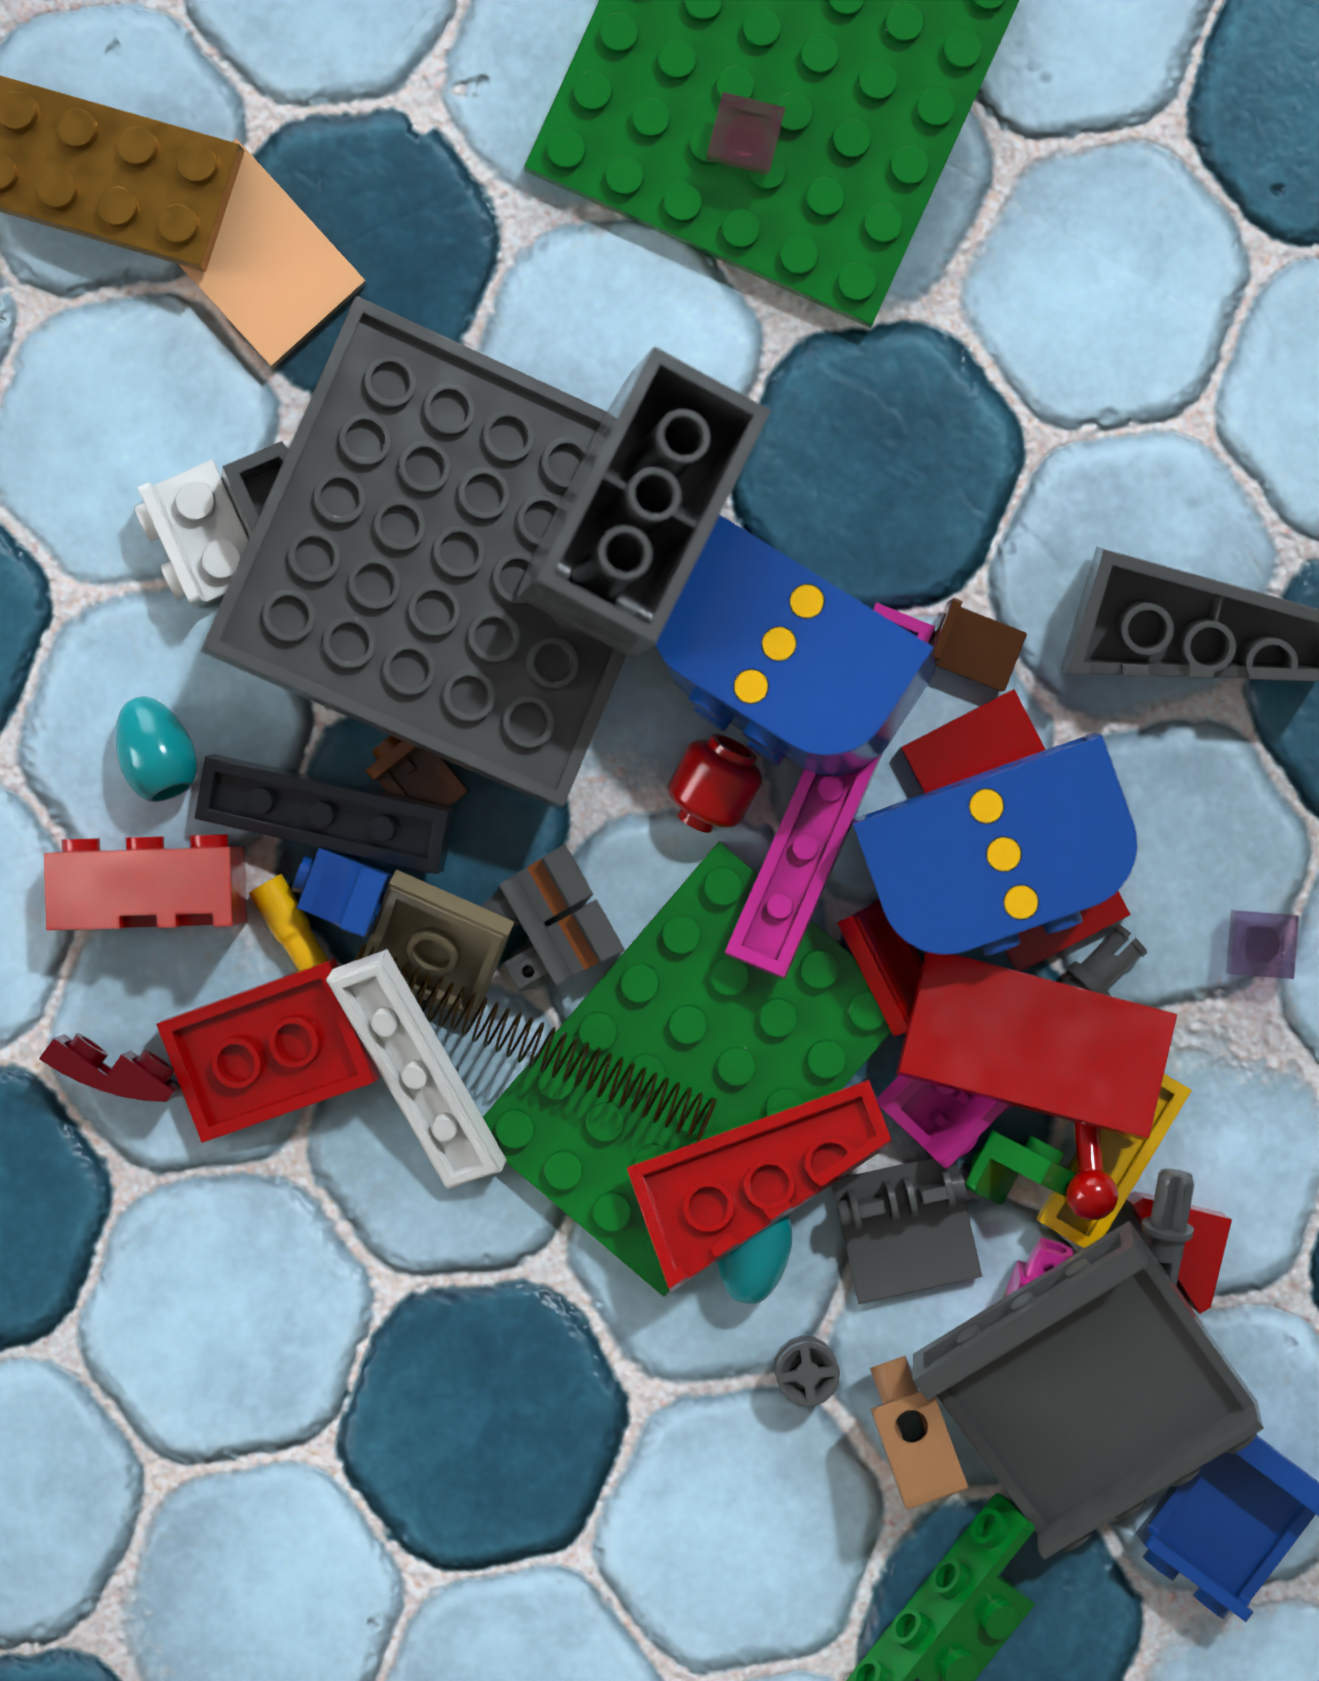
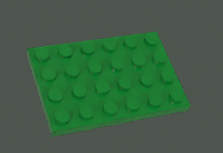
[483,841,891,1297]

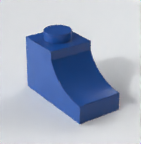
[292,848,394,937]

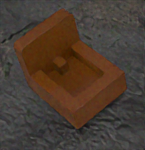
[365,736,471,807]

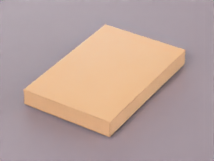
[178,138,367,369]

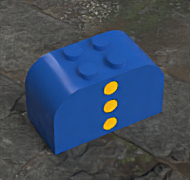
[655,515,936,776]
[853,732,1137,956]

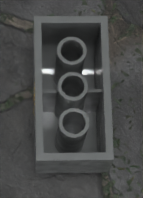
[517,346,771,659]

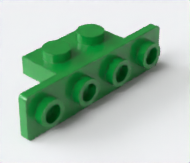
[846,1493,1036,1681]

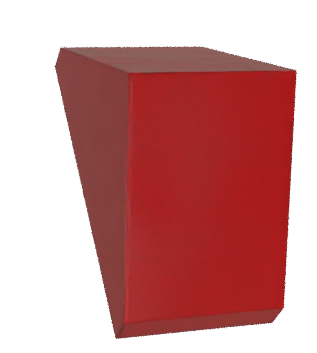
[1126,1191,1232,1314]

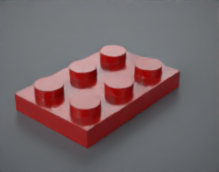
[156,958,381,1143]

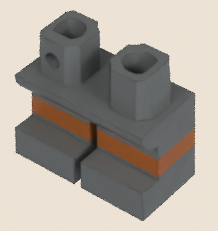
[480,844,625,992]

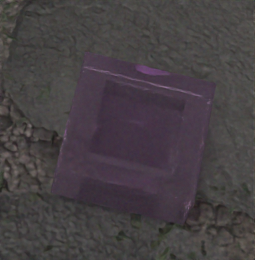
[1226,910,1299,979]

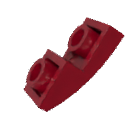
[39,1033,181,1102]

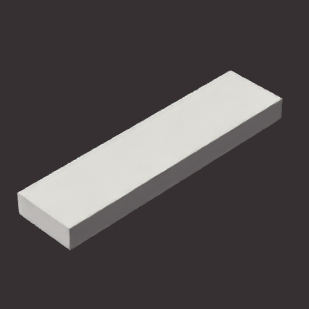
[326,949,506,1189]

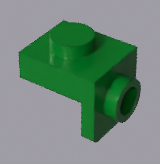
[965,1130,1076,1205]

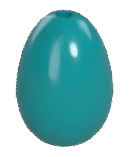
[115,696,197,802]
[717,1214,792,1304]

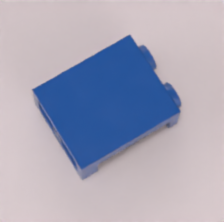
[1136,1435,1319,1622]

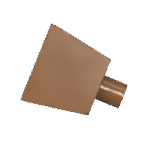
[870,1355,968,1510]

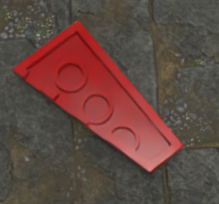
[627,1080,892,1292]

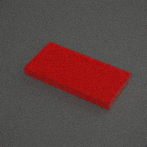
[900,689,1131,972]
[896,951,1178,1140]

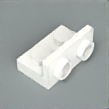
[134,459,249,609]

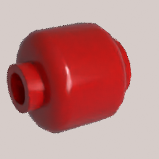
[668,733,762,833]

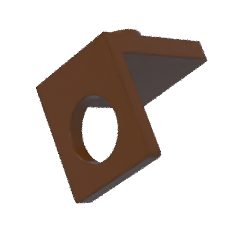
[930,598,1027,692]

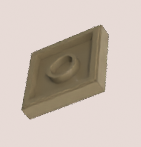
[363,870,515,1021]

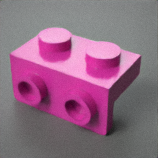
[876,1075,1013,1169]

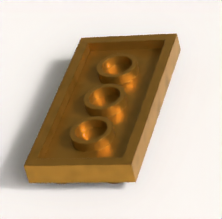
[0,75,245,272]

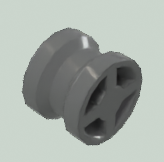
[774,1335,840,1407]

